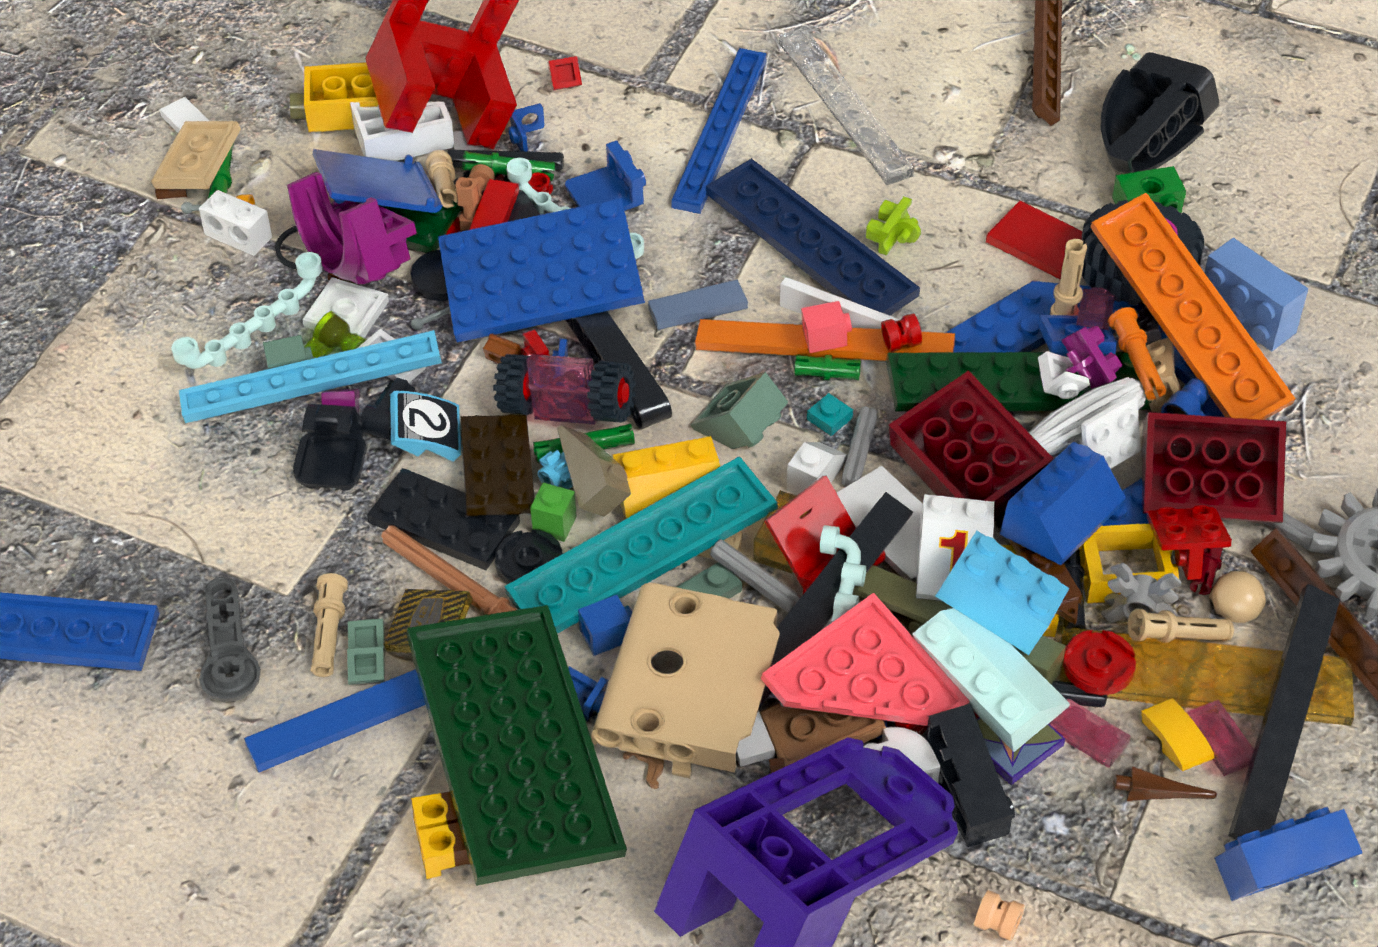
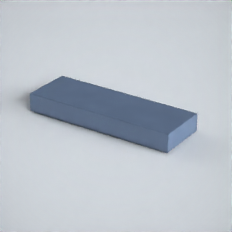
[648,279,748,330]

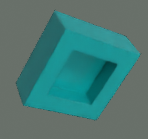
[807,393,853,436]

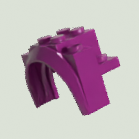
[287,172,417,285]

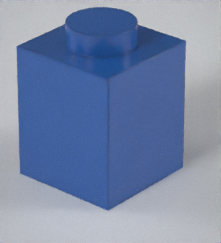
[578,595,632,656]

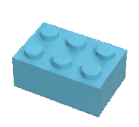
[935,530,1069,655]

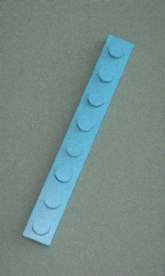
[179,330,442,423]

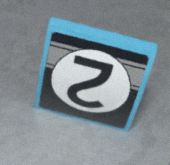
[390,391,461,462]

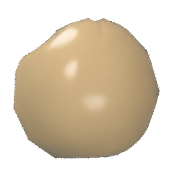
[1209,571,1266,623]

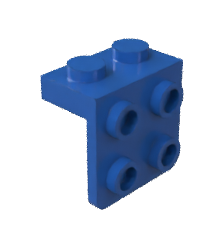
[565,140,646,210]

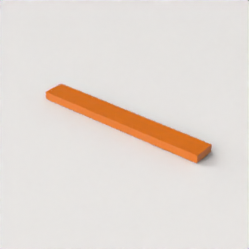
[695,319,955,361]

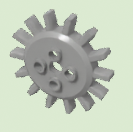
[1309,488,1378,622]

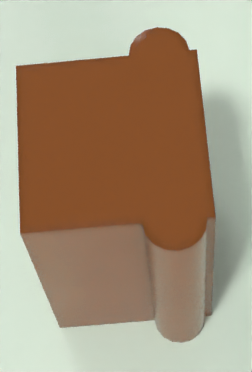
[483,334,522,364]

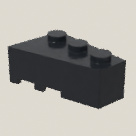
[926,704,1015,847]

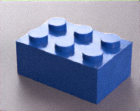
[1214,807,1363,901]

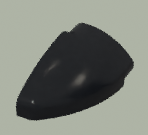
[1101,52,1219,174]

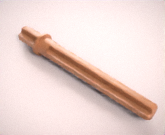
[381,525,516,615]

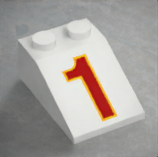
[916,494,994,601]

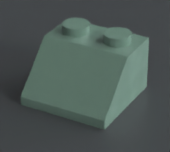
[690,372,788,449]

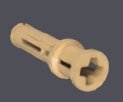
[425,150,457,208]
[1050,239,1087,316]
[310,573,348,677]
[1128,609,1234,643]

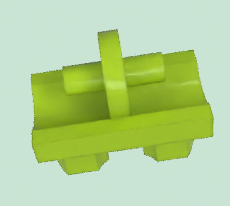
[866,196,921,256]

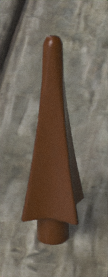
[1113,766,1217,801]

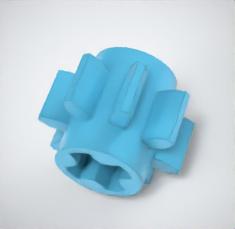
[537,450,573,489]

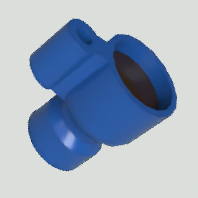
[1161,378,1210,416]

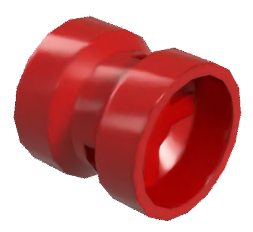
[881,313,922,352]

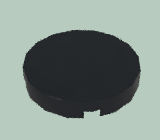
[411,250,448,301]
[495,529,563,585]

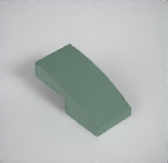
[347,618,385,685]

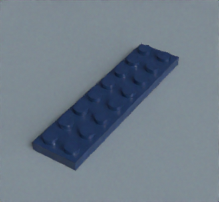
[706,158,920,316]

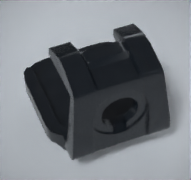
[293,404,367,491]

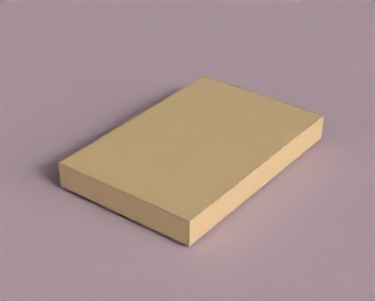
[151,121,241,189]

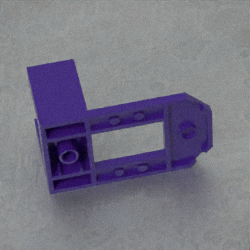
[654,737,958,947]

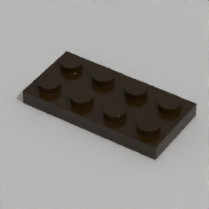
[461,414,535,516]

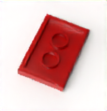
[986,201,1083,280]

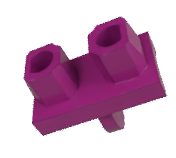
[1061,326,1122,389]

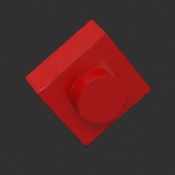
[547,56,582,91]
[521,329,551,375]

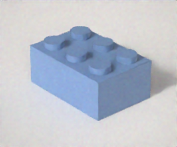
[1204,238,1309,352]

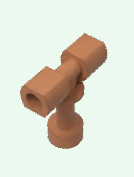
[455,164,495,232]

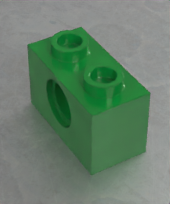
[1112,166,1186,213]

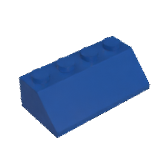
[1000,442,1126,565]

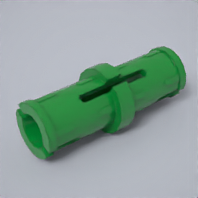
[795,355,861,381]

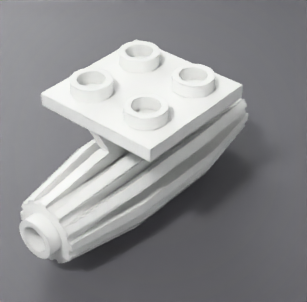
[1029,377,1146,469]

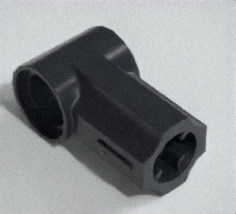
[360,378,416,441]

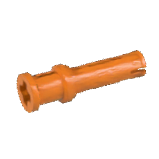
[1108,307,1167,400]

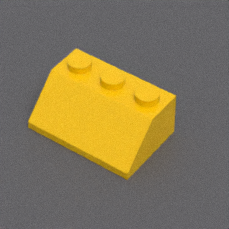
[612,436,720,519]

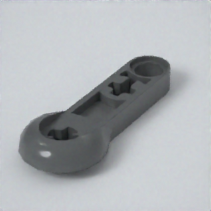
[199,577,261,702]

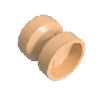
[974,890,1025,941]

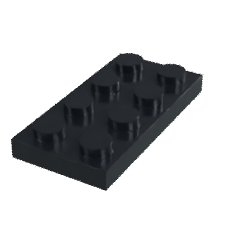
[367,468,520,570]

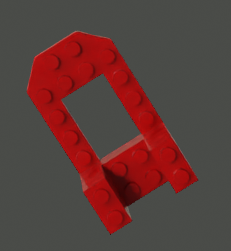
[365,0,519,150]

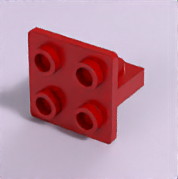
[1147,505,1232,580]

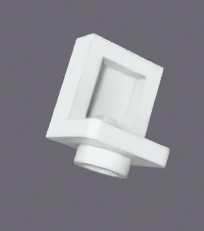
[1038,351,1090,399]

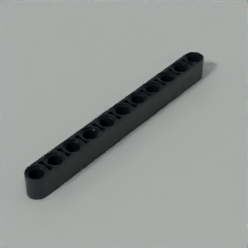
[508,190,672,429]

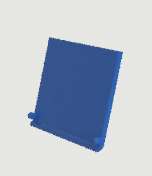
[312,149,443,213]

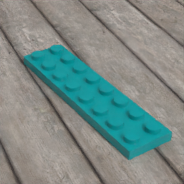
[504,456,778,634]

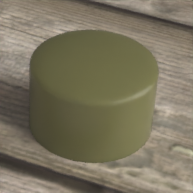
[290,93,306,119]

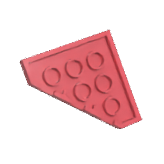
[761,593,970,726]

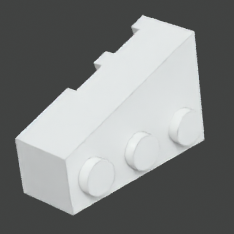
[350,102,454,161]

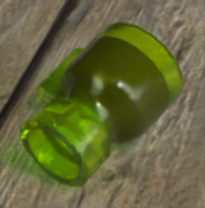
[304,311,366,358]

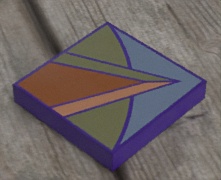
[976,717,1065,785]

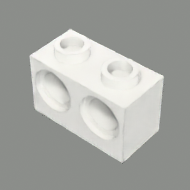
[199,190,272,256]

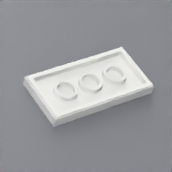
[837,466,923,583]

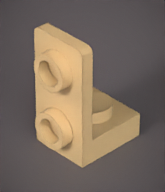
[1146,338,1182,413]

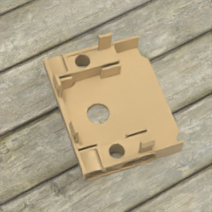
[591,583,780,779]

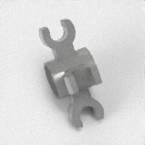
[1101,563,1182,623]

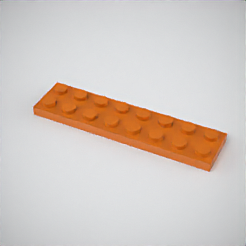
[1090,193,1296,420]

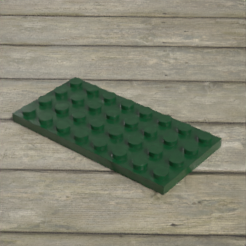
[407,605,627,886]

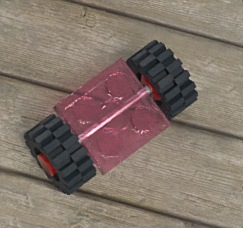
[493,354,636,425]

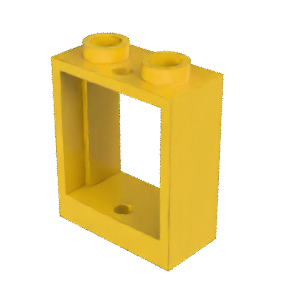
[1079,523,1179,603]

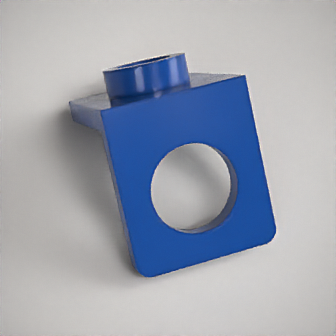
[508,103,545,151]

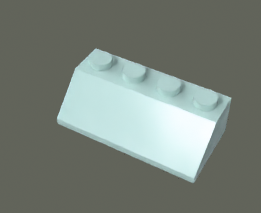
[913,608,1070,752]

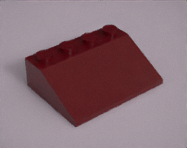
[889,370,1054,522]
[1141,412,1286,523]

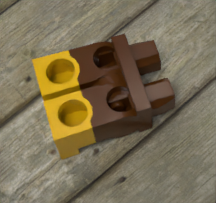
[411,791,470,879]

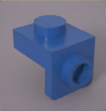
[568,666,608,721]

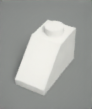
[787,442,848,495]

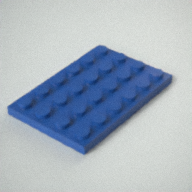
[438,198,645,343]

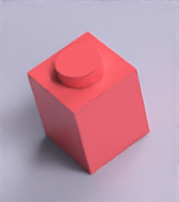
[801,301,852,353]

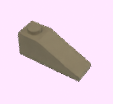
[557,425,631,517]

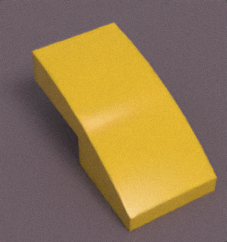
[1141,698,1215,771]

